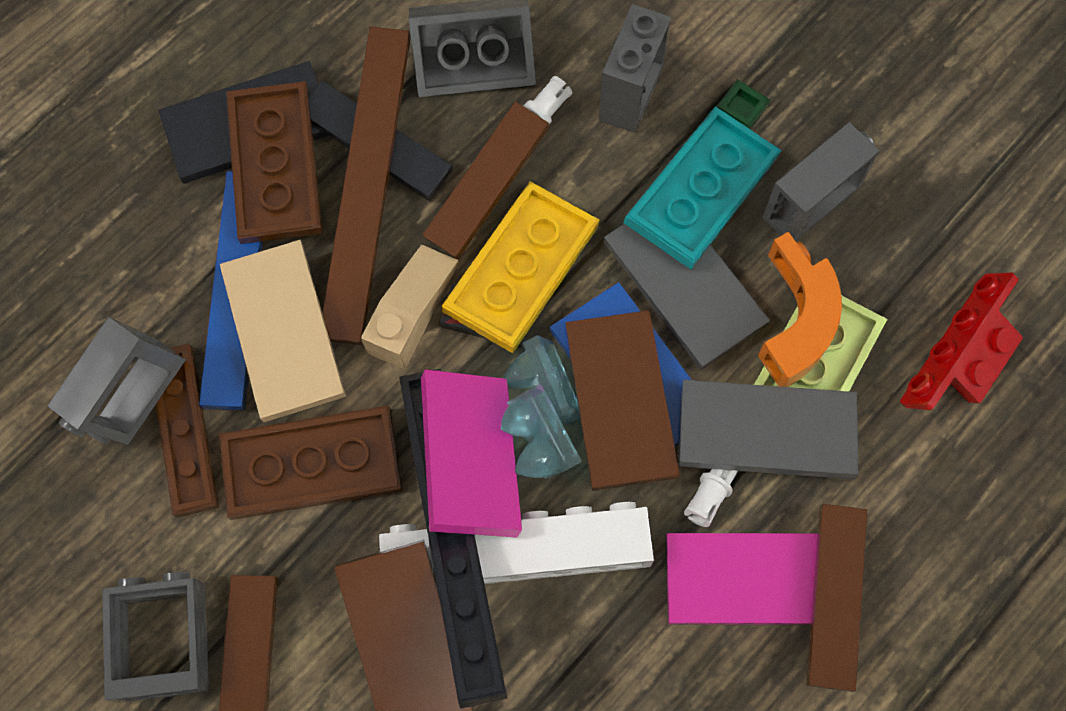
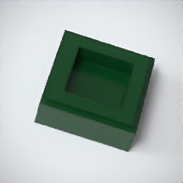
[717,79,771,130]

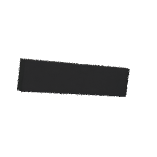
[308,81,453,201]

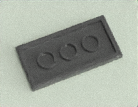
[603,224,770,370]
[679,380,858,479]

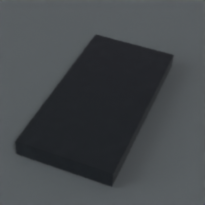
[158,61,329,184]

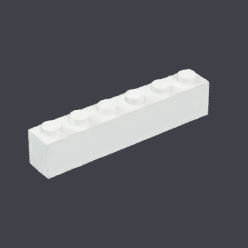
[379,502,654,584]

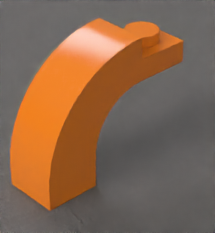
[758,232,842,387]

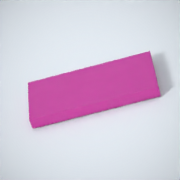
[421,370,522,538]
[666,533,818,625]

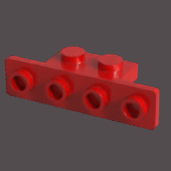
[900,272,1023,410]

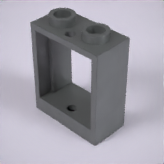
[599,4,671,133]
[763,122,879,241]
[48,317,186,445]
[102,572,209,703]

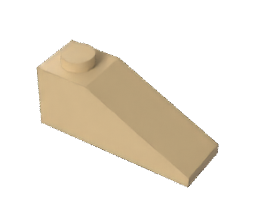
[361,244,459,370]

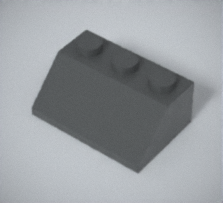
[408,0,536,97]

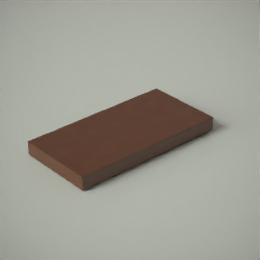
[226,81,323,244]
[565,310,680,491]
[219,405,402,520]
[334,539,474,711]

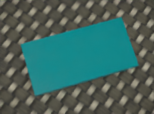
[623,106,782,270]

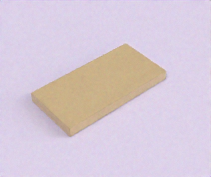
[220,240,346,422]

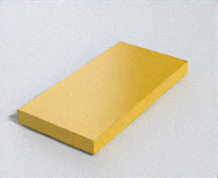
[442,181,599,353]

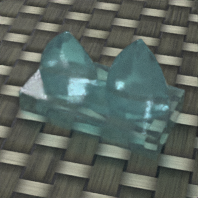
[504,335,580,424]
[501,384,582,479]

